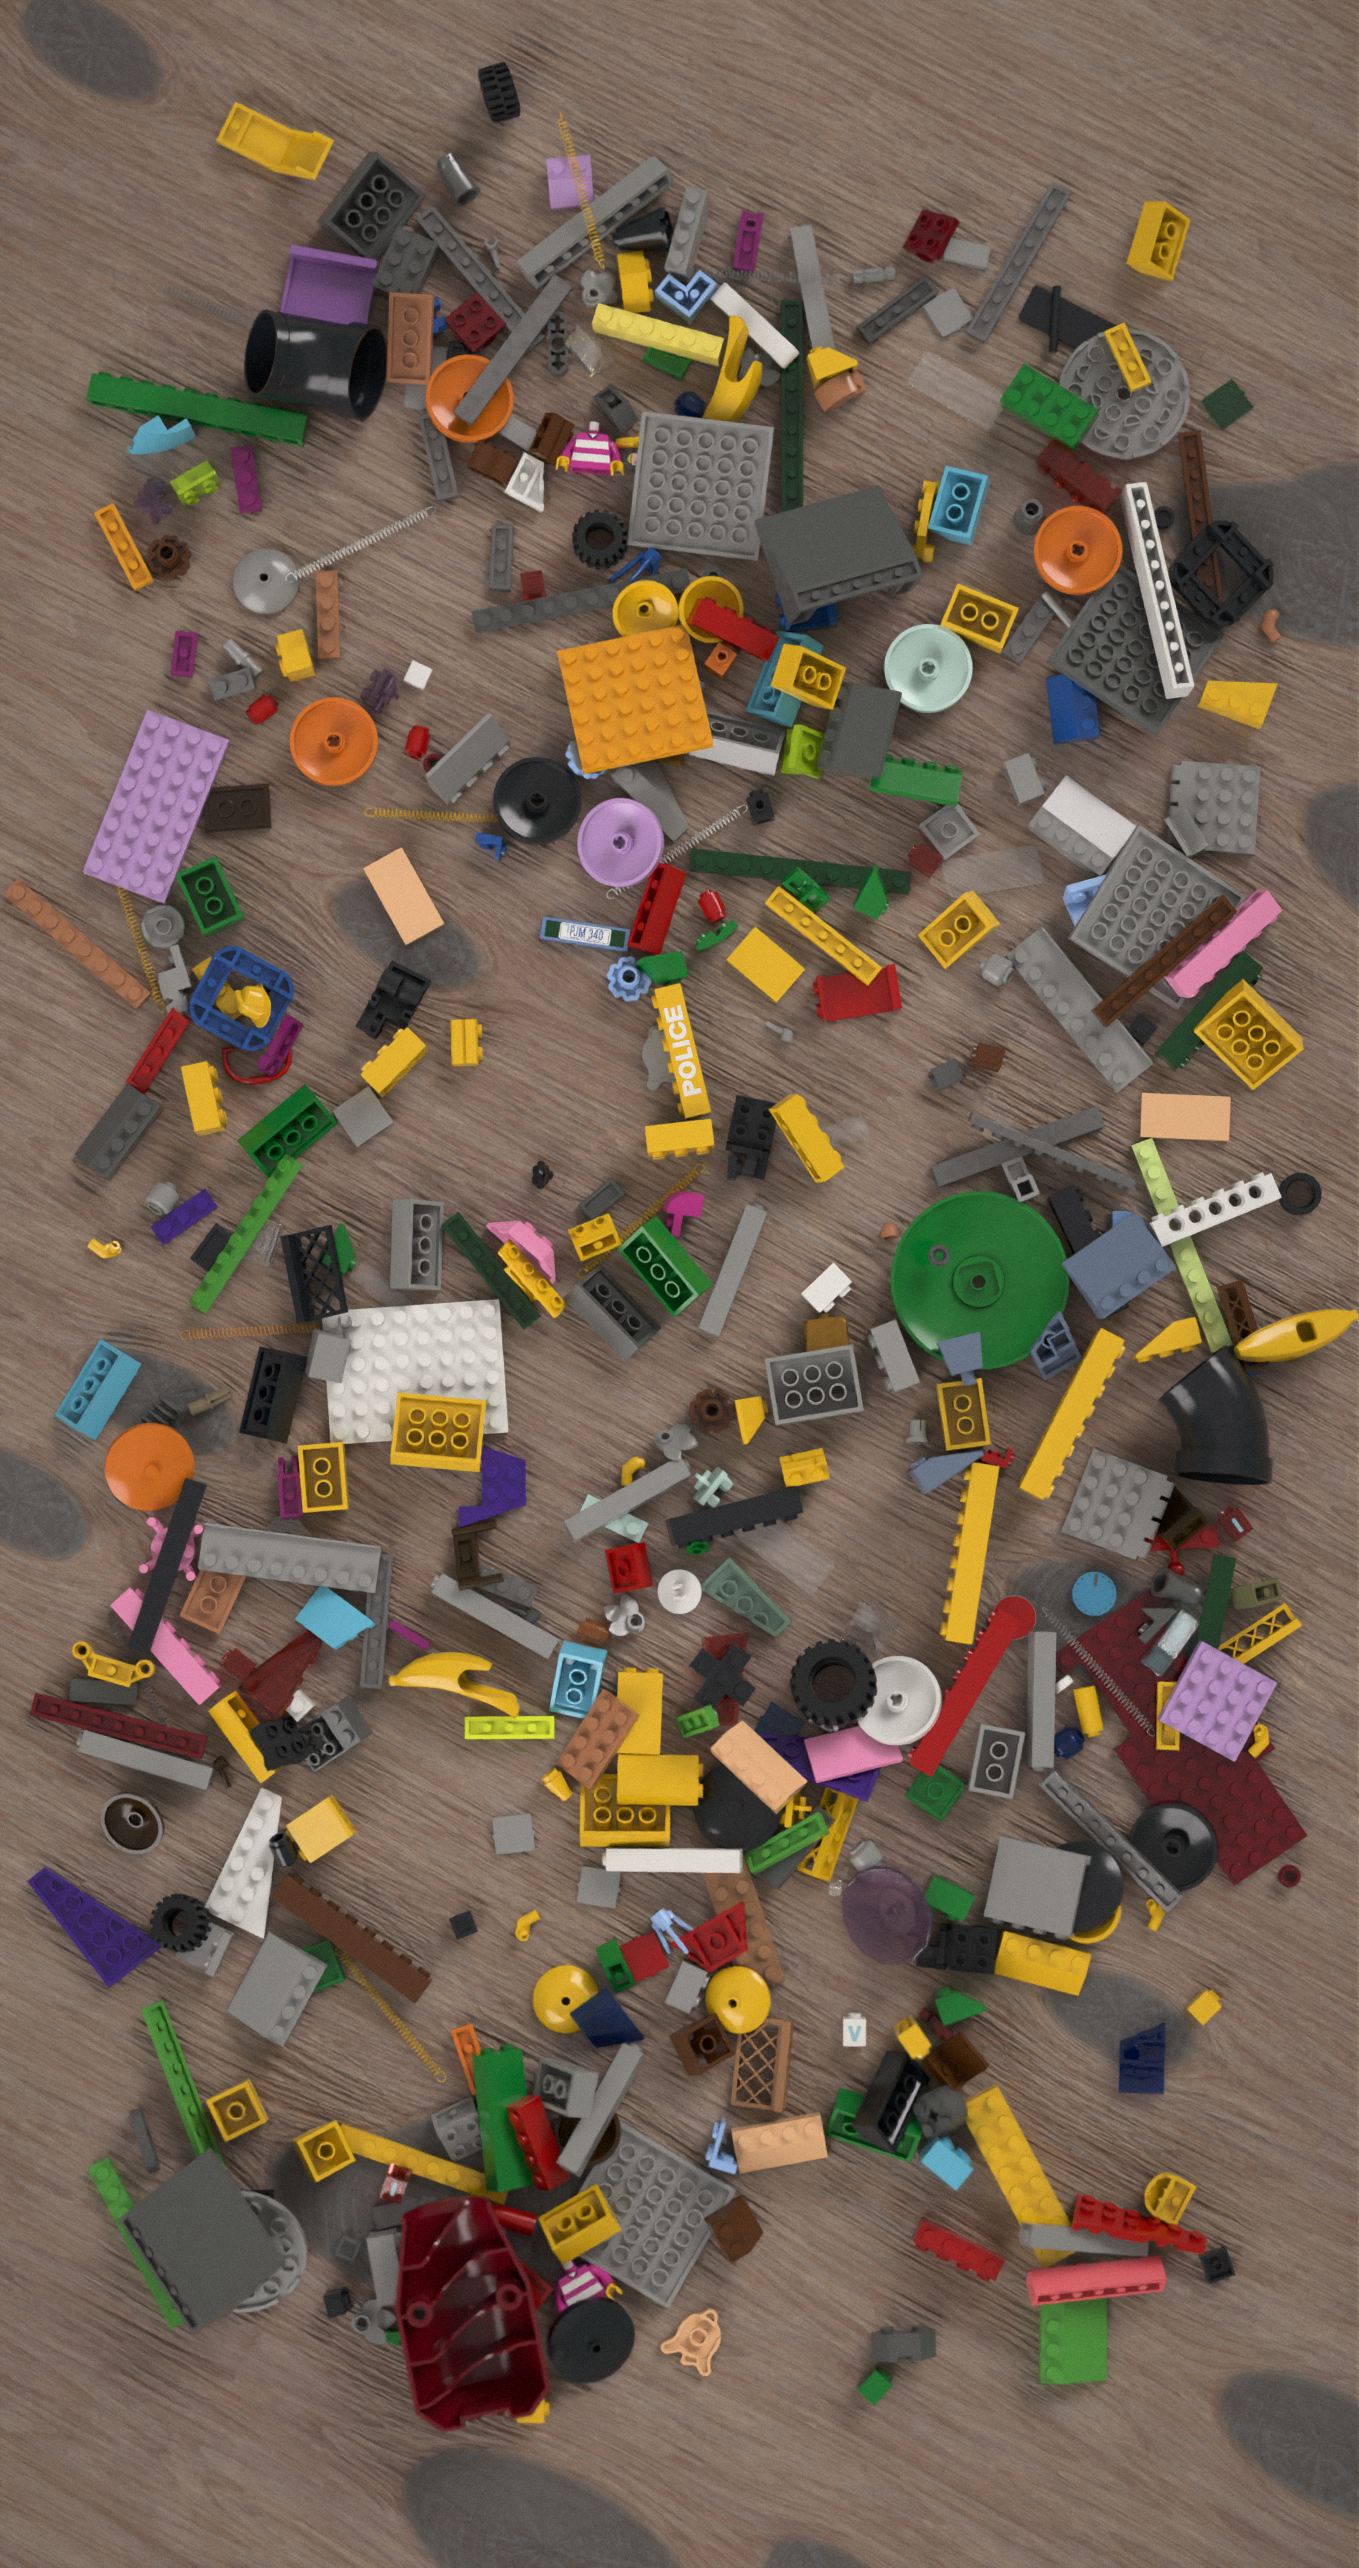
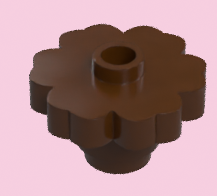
[147,535,192,581]
[690,1389,734,1433]

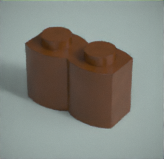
[467,441,518,487]
[969,1042,1005,1072]

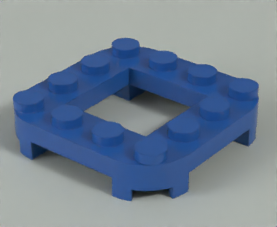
[189,946,294,1051]

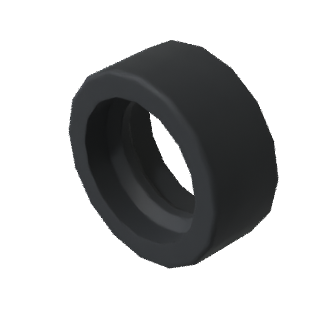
[1278,1173,1322,1216]

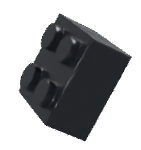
[1198,2246,1236,2284]

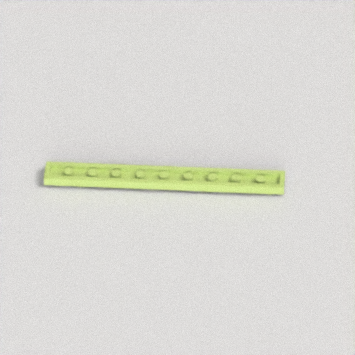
[1130,1138,1233,1353]

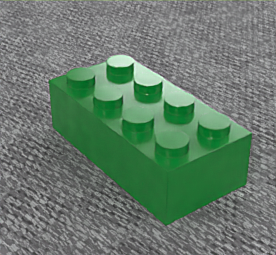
[1000,364,1099,452]
[618,1216,713,1317]

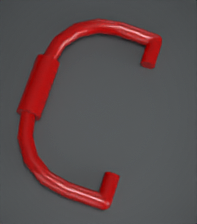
[222,1046,292,1086]

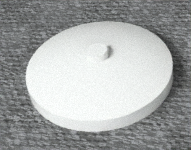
[857,1656,942,1745]

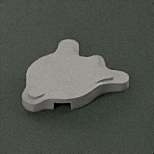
[642,1026,675,1091]

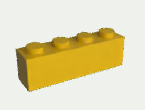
[769,1093,845,1183]
[208,1691,284,1783]
[893,2014,931,2059]

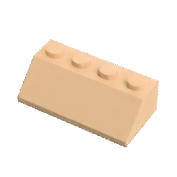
[710,1720,808,1814]
[731,2112,828,2174]

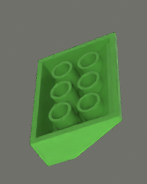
[1039,2298,1107,2384]

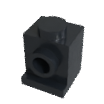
[746,790,775,826]
[323,2286,352,2318]

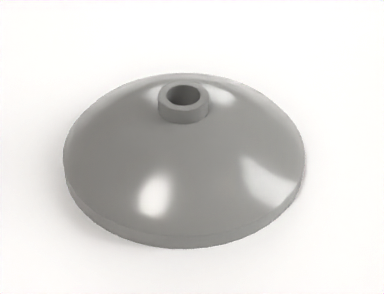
[233,549,299,615]

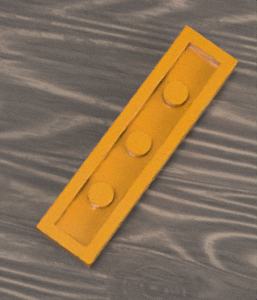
[94,503,154,591]

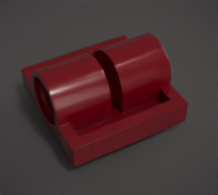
[902,209,960,263]
[444,292,506,354]

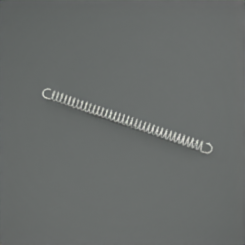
[285,507,436,583]
[607,805,748,899]

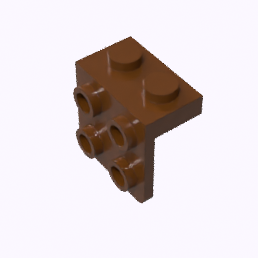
[922,2032,989,2092]

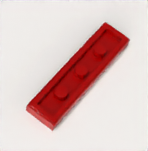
[126,1008,192,1094]

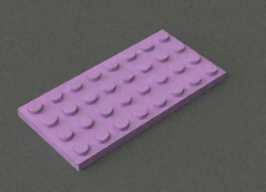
[83,710,230,904]

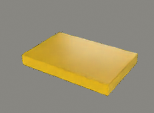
[726,927,805,1004]

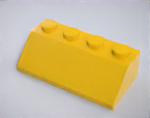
[995,1929,1092,1996]

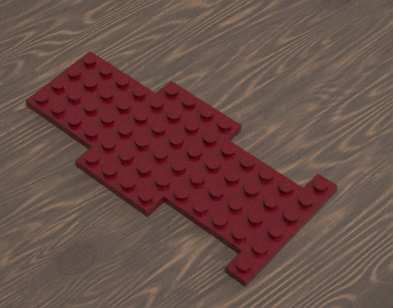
[1056,1589,1308,1886]

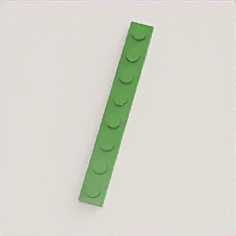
[189,1154,303,1314]
[141,2000,226,2169]
[88,2156,184,2329]

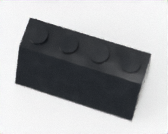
[239,1346,307,1444]
[852,2051,930,2153]

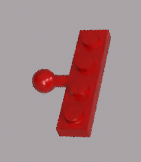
[1144,1525,1219,1576]

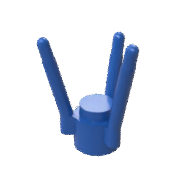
[609,547,662,582]

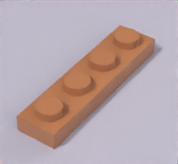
[315,570,341,660]

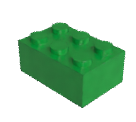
[175,856,245,938]

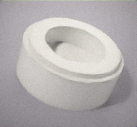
[1055,1675,1074,1695]

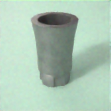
[436,153,481,206]
[1013,499,1044,535]
[1150,1567,1204,1606]

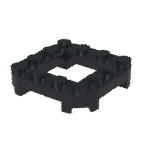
[1168,520,1274,629]

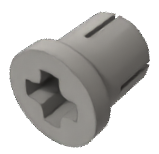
[906,1420,928,1445]

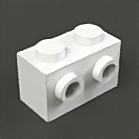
[801,1263,852,1314]

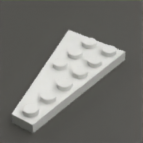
[204,1787,282,1939]

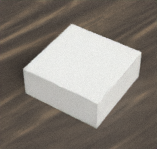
[403,660,433,691]

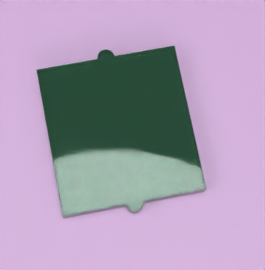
[1201,379,1254,430]

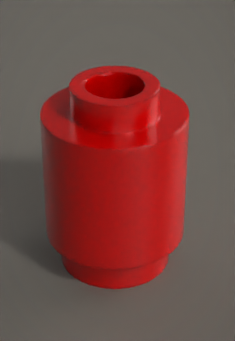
[245,694,279,726]
[405,725,431,760]
[697,889,727,924]

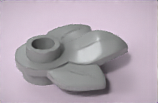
[581,269,621,308]
[739,348,780,387]
[655,1424,698,1460]
[603,1594,645,1636]
[351,2299,396,2344]

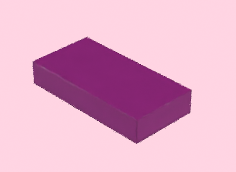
[389,1619,431,1650]

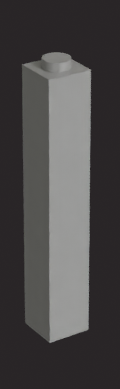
[790,224,835,350]
[698,1203,767,1338]
[563,1458,692,1544]
[430,1573,560,1659]
[1026,1631,1056,1771]
[76,1729,215,1790]
[557,2043,645,2177]
[1019,2222,1149,2257]

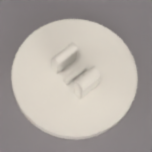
[658,1569,702,1614]

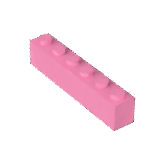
[1164,889,1282,998]
[110,1587,222,1705]

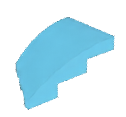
[128,416,196,455]
[295,1586,376,1650]

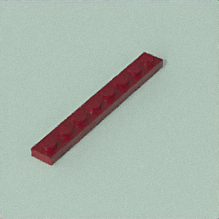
[30,1693,208,1759]

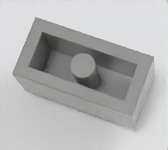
[1002,753,1046,807]
[664,1959,710,2014]

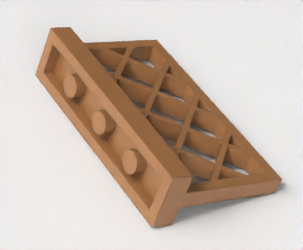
[730,2018,795,2113]

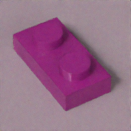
[171,631,198,678]

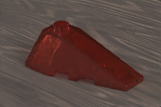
[238,1630,323,1721]

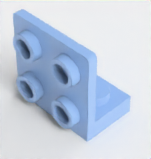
[1063,874,1107,926]
[706,2117,737,2174]

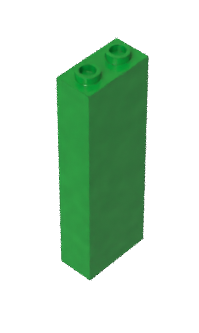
[472,2044,534,2192]

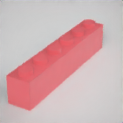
[1026,2255,1167,2306]

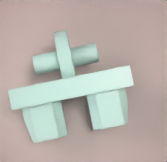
[693,1466,733,1508]

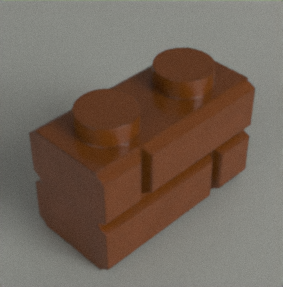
[528,413,575,465]

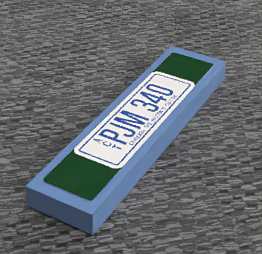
[540,917,631,952]

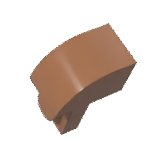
[813,371,868,412]

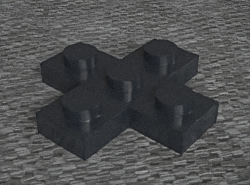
[688,1643,756,1709]

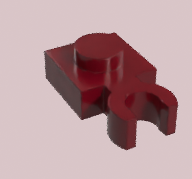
[918,2007,954,2040]

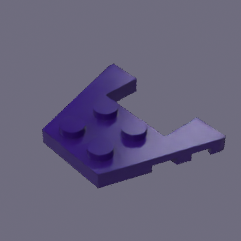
[459,1446,526,1527]

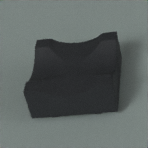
[249,1716,310,1771]

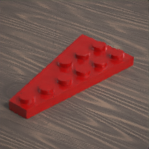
[1071,2194,1207,2255]

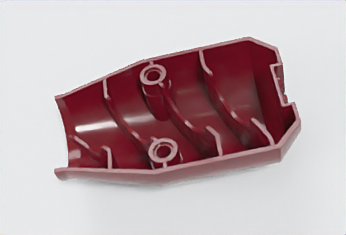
[395,2196,550,2433]

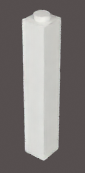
[602,1847,743,1873]

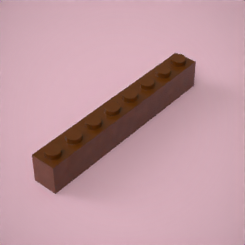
[270,1873,433,2003]

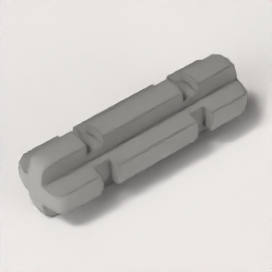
[852,266,896,284]

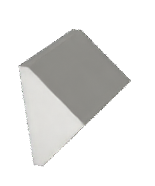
[304,1328,352,1383]

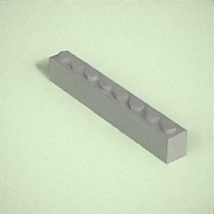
[516,155,674,289]

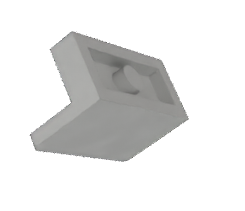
[1164,808,1210,858]

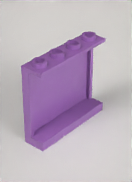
[280,245,379,324]

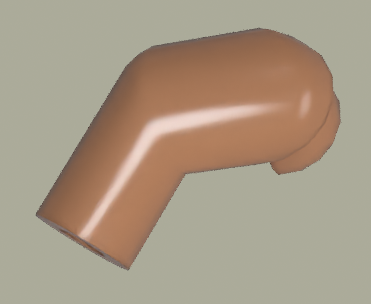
[1261,609,1282,643]

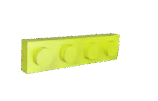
[465,1716,555,1739]

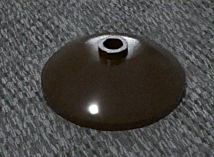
[100,1792,164,1854]
[554,2113,621,2167]

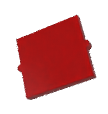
[620,1931,670,1982]

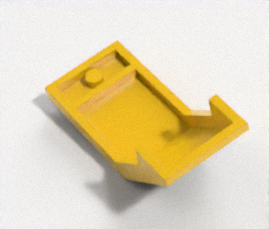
[216,101,334,180]

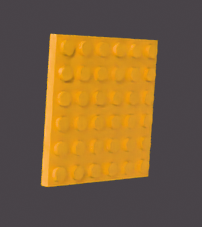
[557,625,714,775]

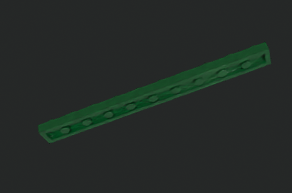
[780,300,803,513]
[689,848,911,895]

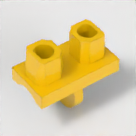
[780,1789,812,1828]

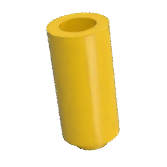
[1073,1685,1104,1737]

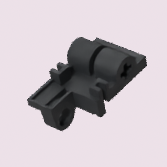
[356,960,431,1039]
[725,1095,777,1180]
[916,1923,998,1975]

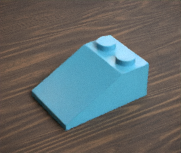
[549,1641,608,1719]

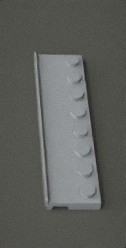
[1005,927,1154,1094]
[198,1523,382,1593]

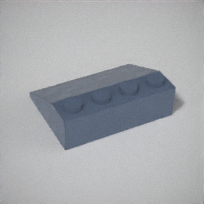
[1061,1213,1176,1319]
[908,1451,984,1494]

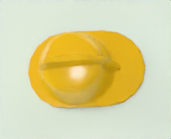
[235,983,271,1028]

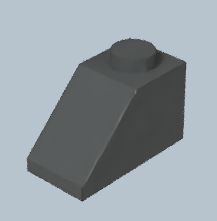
[593,384,639,433]

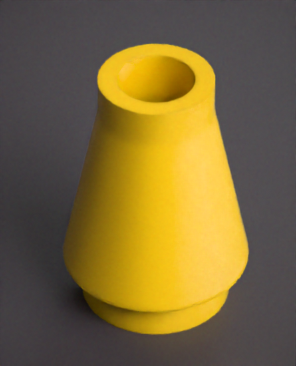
[541,1767,573,1801]

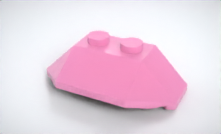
[486,1221,556,1286]

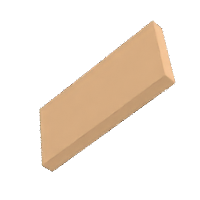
[363,847,445,946]
[1140,1093,1231,1142]

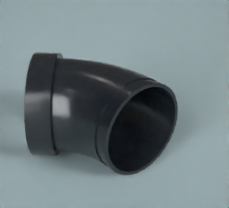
[244,309,388,421]
[1158,1345,1274,1485]

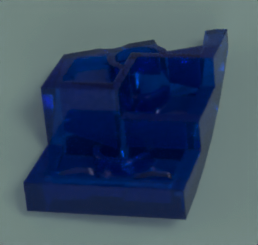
[570,1986,645,2048]
[1119,2023,1165,2094]

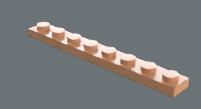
[3,878,151,1010]

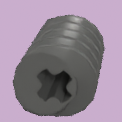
[133,1396,183,1426]

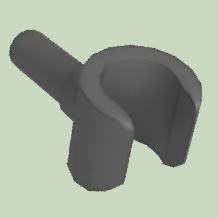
[508,1605,541,1623]

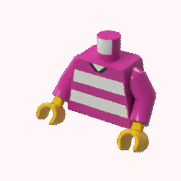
[556,422,624,476]
[554,2259,623,2315]

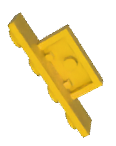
[498,1239,567,1318]

